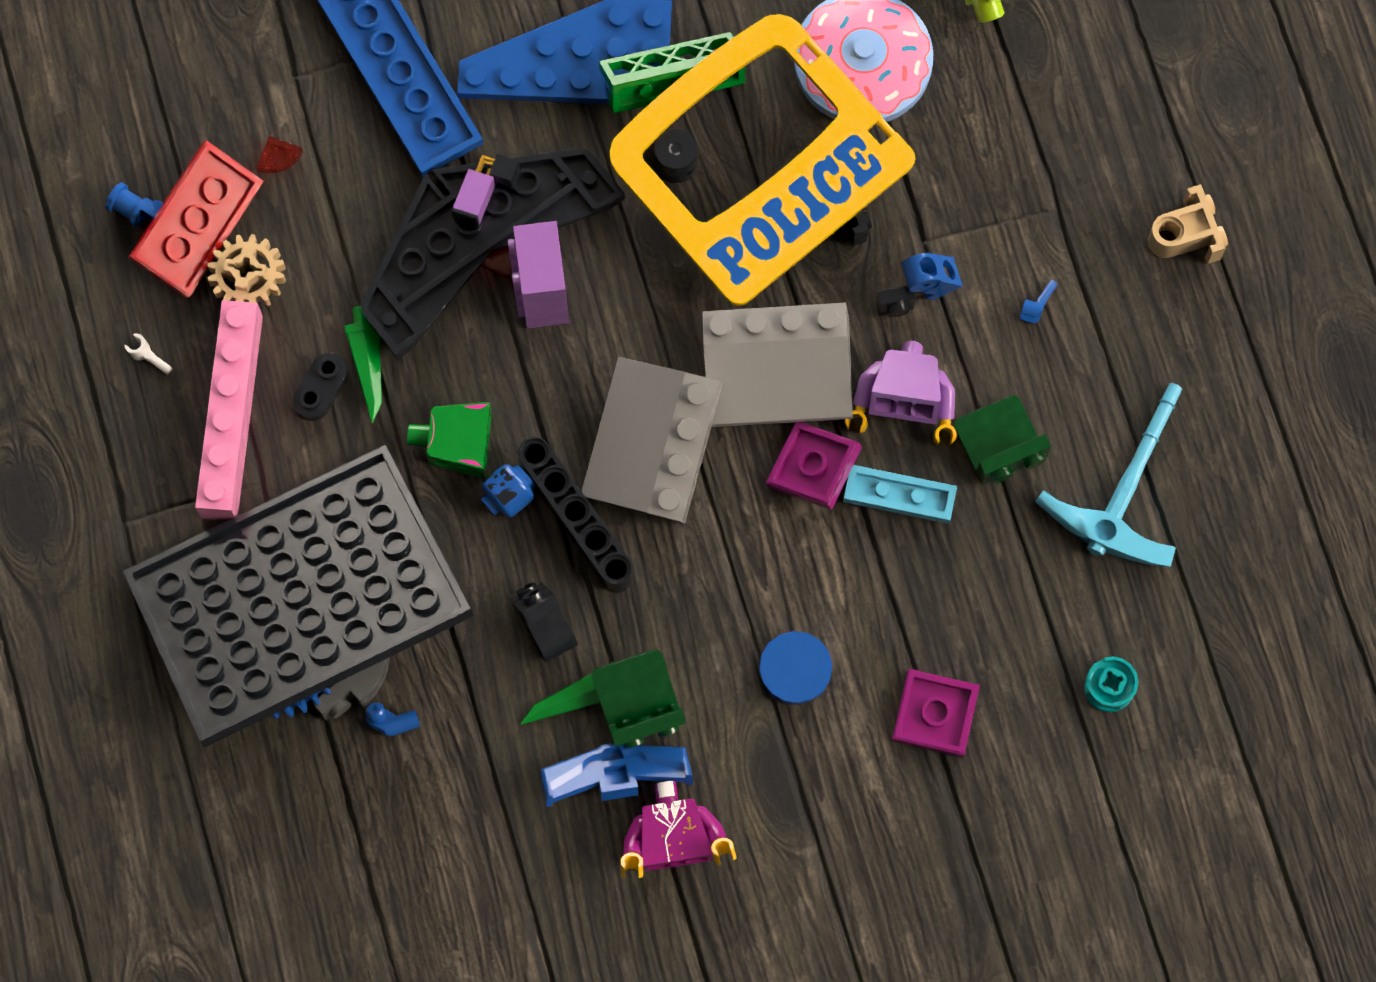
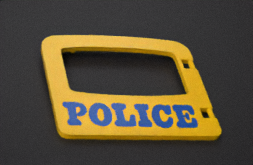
[610,14,915,306]

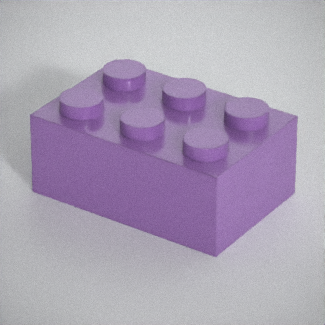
[508,221,569,328]

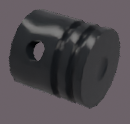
[655,129,697,183]

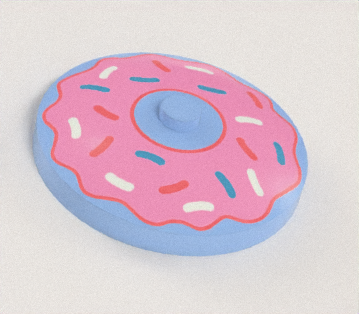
[793,0,933,122]

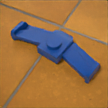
[540,743,693,807]

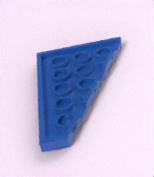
[457,0,672,104]

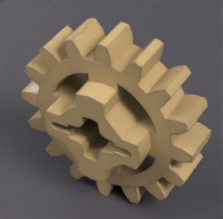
[208,234,286,306]

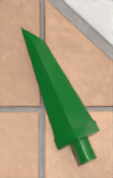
[344,306,382,423]
[520,662,612,725]

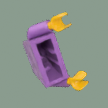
[845,341,957,445]

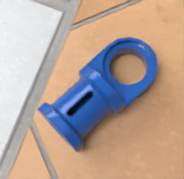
[105,182,163,227]

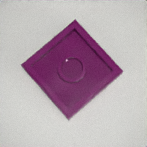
[766,422,862,510]
[892,669,980,758]

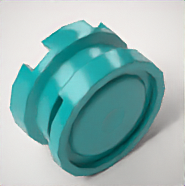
[1084,656,1139,713]

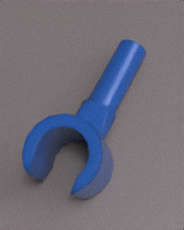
[1020,280,1058,323]

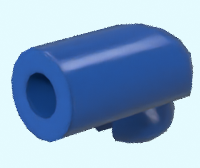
[365,702,421,737]

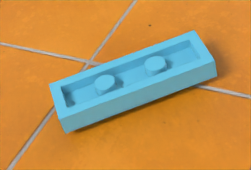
[843,465,957,524]

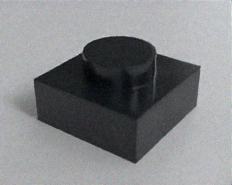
[876,286,916,317]

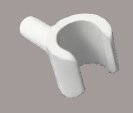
[124,334,173,375]

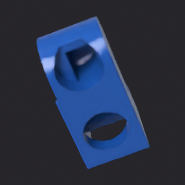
[901,253,963,300]

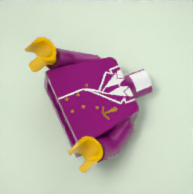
[621,781,736,878]

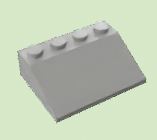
[703,303,853,427]
[582,357,723,524]

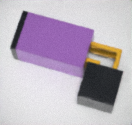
[452,154,520,228]

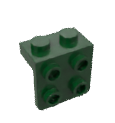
[954,395,1051,486]
[592,649,686,748]

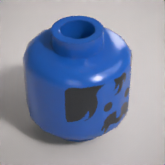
[481,464,536,518]

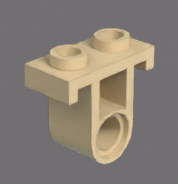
[1148,184,1228,264]

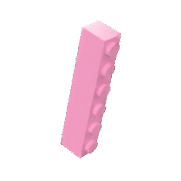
[195,300,263,521]

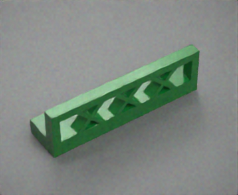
[599,32,745,113]

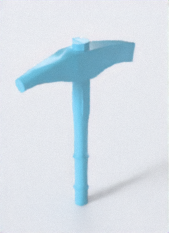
[1035,383,1182,567]

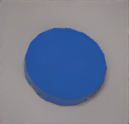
[759,631,832,705]

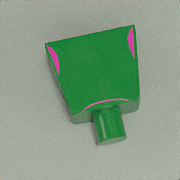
[407,402,492,478]

